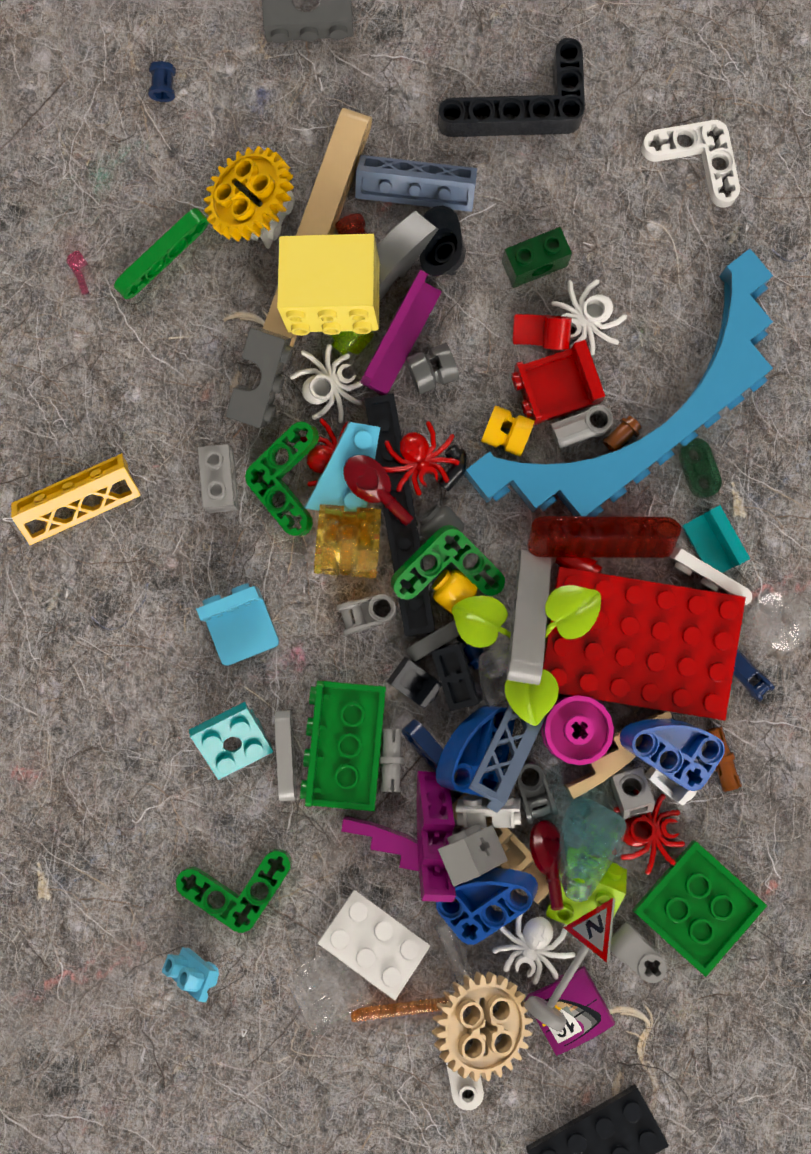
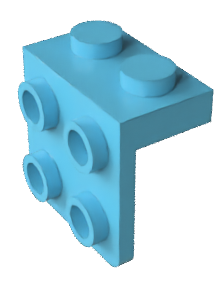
[196,583,279,666]

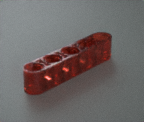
[527,516,681,558]

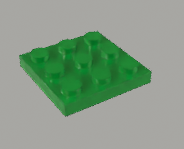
[632,840,768,977]

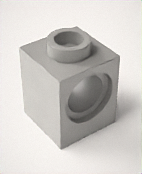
[611,767,655,820]

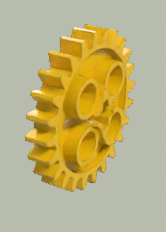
[204,146,294,242]

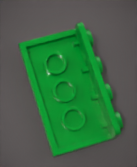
[300,680,386,811]

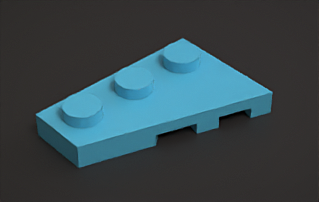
[304,422,380,518]

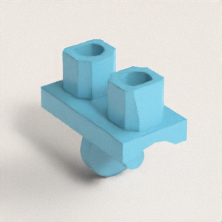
[162,947,219,1002]

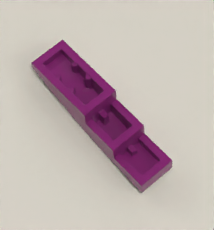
[416,771,456,902]
[341,816,419,871]

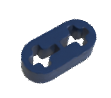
[402,719,443,772]

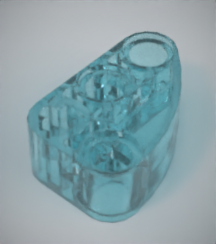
[557,797,627,902]

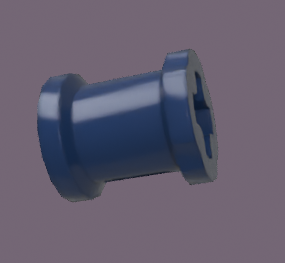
[148,61,176,102]

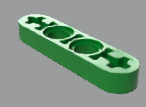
[114,208,209,300]

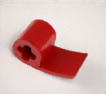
[513,314,572,350]

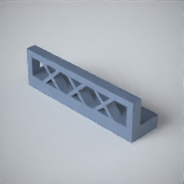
[355,155,477,212]
[469,705,548,813]

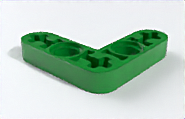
[245,421,319,536]
[391,525,505,600]
[176,849,292,933]

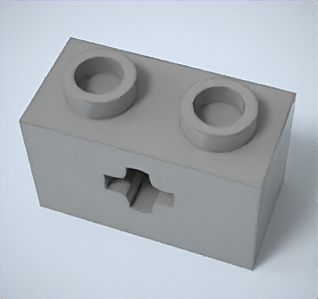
[438,824,508,887]

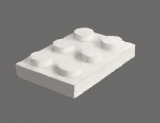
[317,890,430,1000]

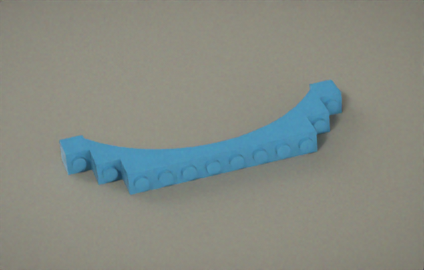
[465,249,773,522]

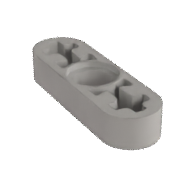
[275,710,297,801]

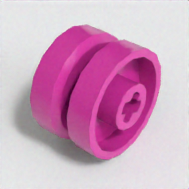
[540,695,614,766]

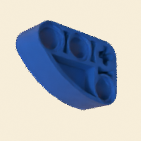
[436,706,515,797]
[620,718,725,791]
[436,868,538,945]

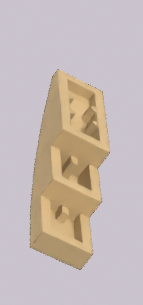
[564,710,672,799]
[452,793,549,904]

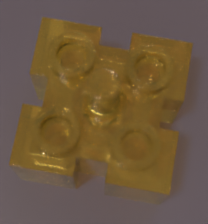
[314,504,381,578]

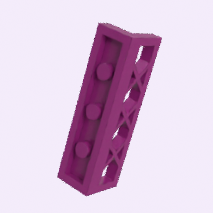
[359,270,442,395]

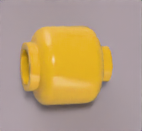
[432,569,478,615]

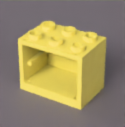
[277,234,380,336]

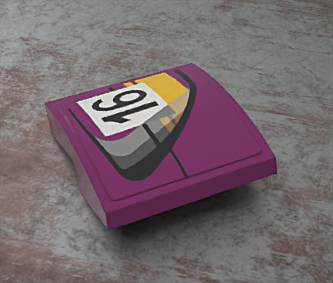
[525,966,615,1056]

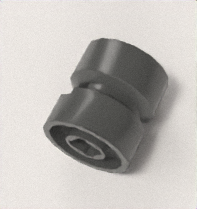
[406,343,459,394]

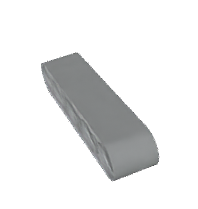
[506,549,552,685]

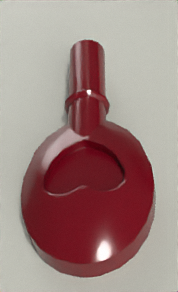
[343,455,414,526]
[530,820,565,911]

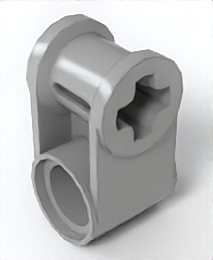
[336,594,397,636]
[610,921,667,983]

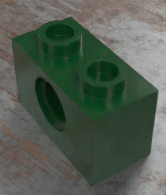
[502,227,572,288]

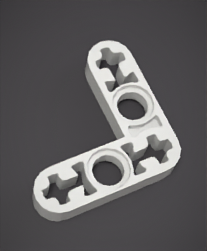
[641,120,740,208]

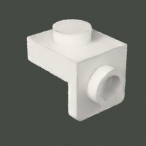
[645,753,697,806]

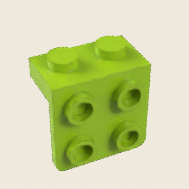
[546,847,627,925]

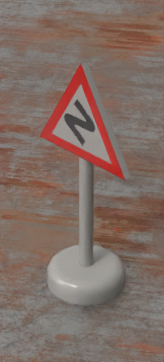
[524,898,615,1032]

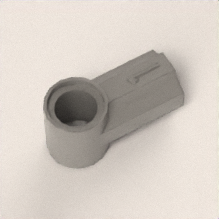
[550,405,613,450]

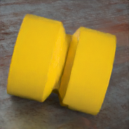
[481,405,535,457]

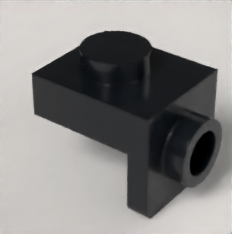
[387,657,442,709]

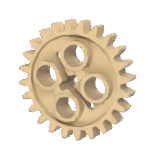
[432,972,533,1082]

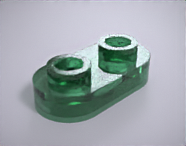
[679,438,722,498]

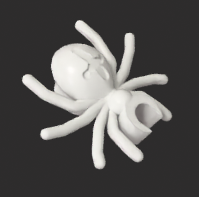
[551,279,627,355]
[290,344,363,423]
[492,914,575,985]

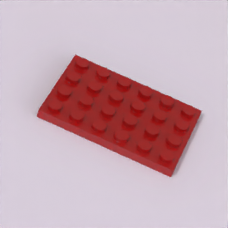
[543,567,746,721]

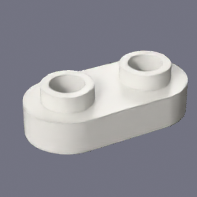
[446,1043,484,1110]

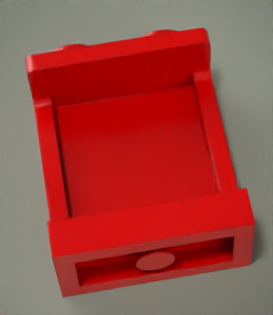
[511,340,605,426]

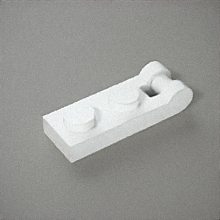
[670,547,752,605]

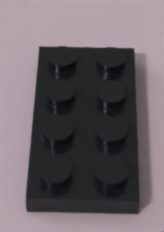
[526,1084,669,1154]

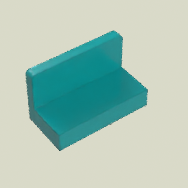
[682,505,750,573]

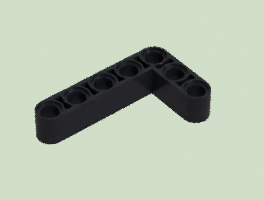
[438,37,585,137]

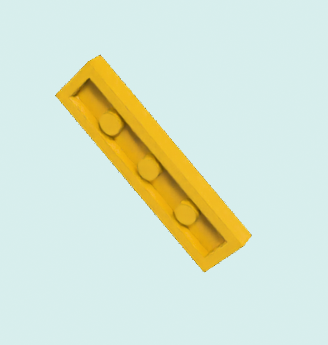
[11,453,141,545]

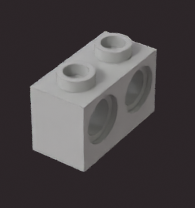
[198,444,239,513]

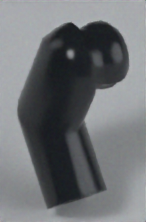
[438,445,467,491]

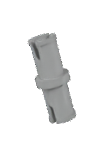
[379,729,404,792]

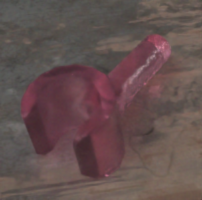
[66,250,89,295]

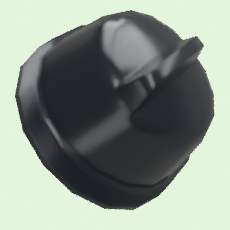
[419,205,466,276]

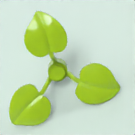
[452,585,601,726]

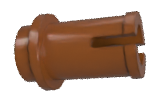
[602,415,642,452]

